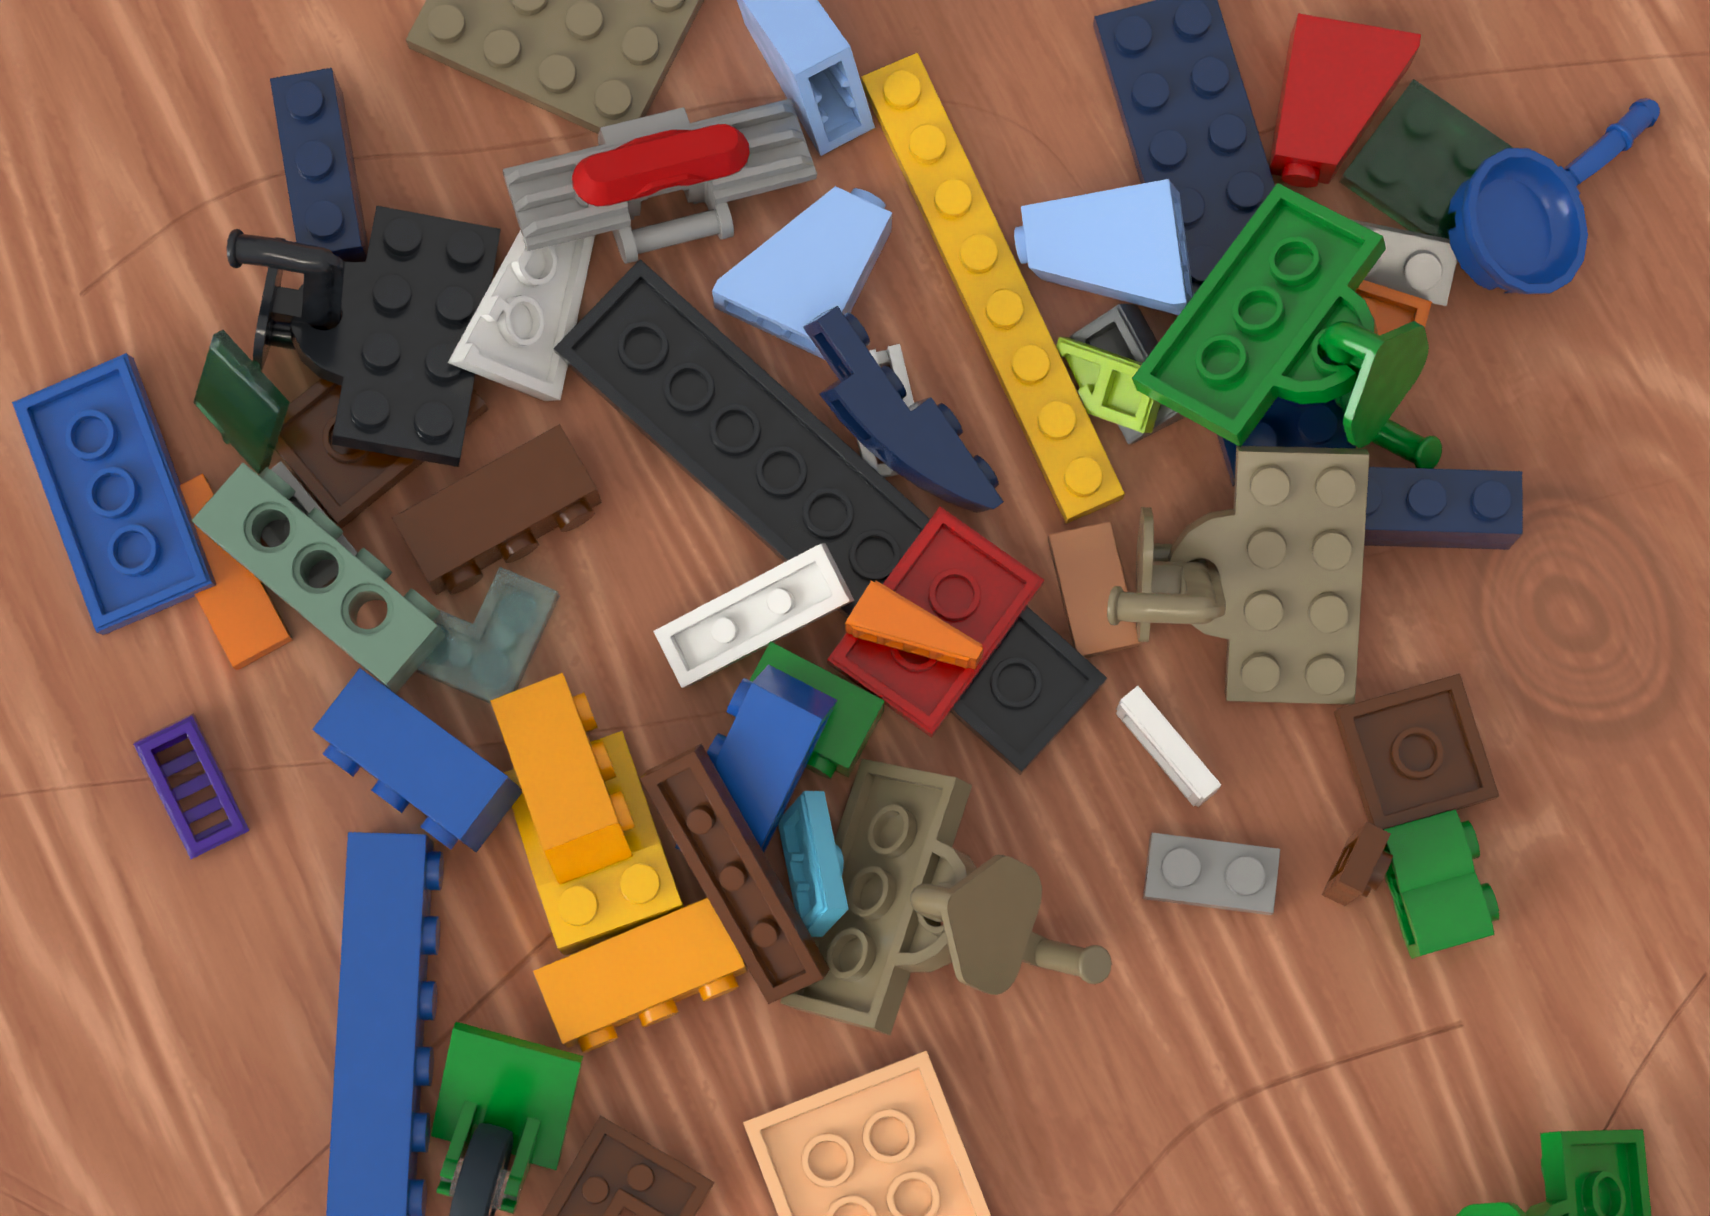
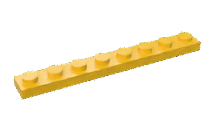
[861,53,1125,524]

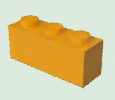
[490,673,635,885]
[533,898,747,1053]

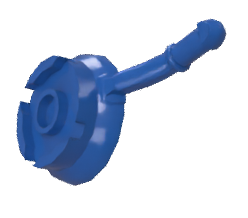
[1448,98,1660,294]

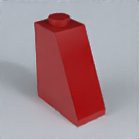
[1269,13,1421,188]

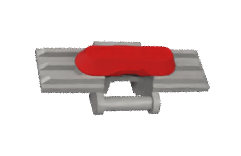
[503,99,817,264]

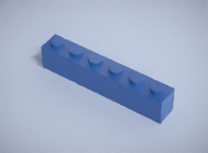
[326,832,444,1216]

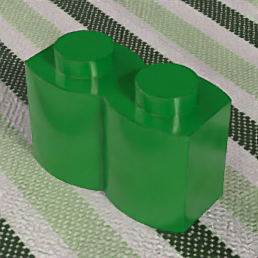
[1384,809,1500,959]

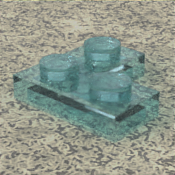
[415,567,560,704]

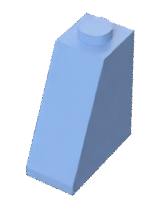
[737,0,875,156]
[1014,179,1194,315]
[712,186,892,360]

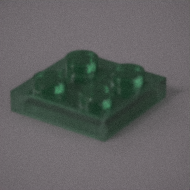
[1340,79,1513,239]

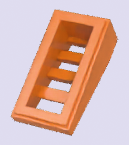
[845,580,983,670]

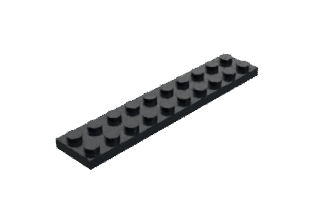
[553,259,1107,775]

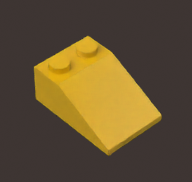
[503,731,684,955]

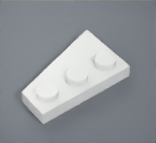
[448,230,595,401]

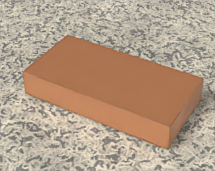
[1048,521,1140,658]

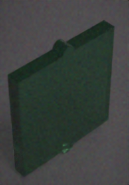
[193,330,290,474]

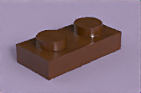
[1322,822,1393,906]

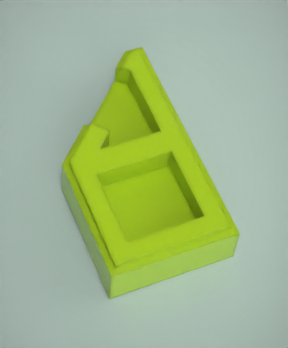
[1056,337,1161,433]

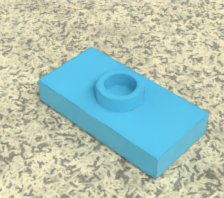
[778,791,849,937]

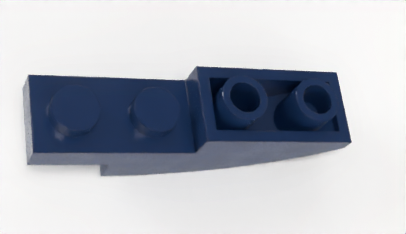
[803,306,1004,513]

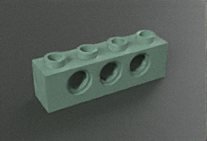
[191,462,446,694]

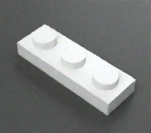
[653,543,854,688]

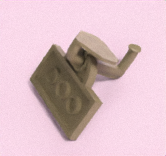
[1107,446,1369,704]
[780,759,1112,1035]

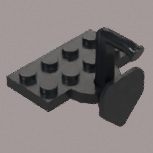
[226,206,501,467]

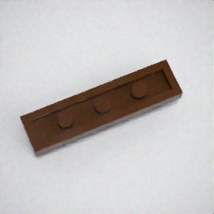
[640,743,830,1004]

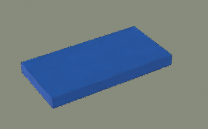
[12,353,216,635]

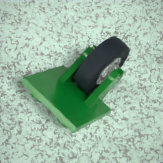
[431,1022,584,1216]

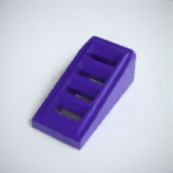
[133,713,250,859]

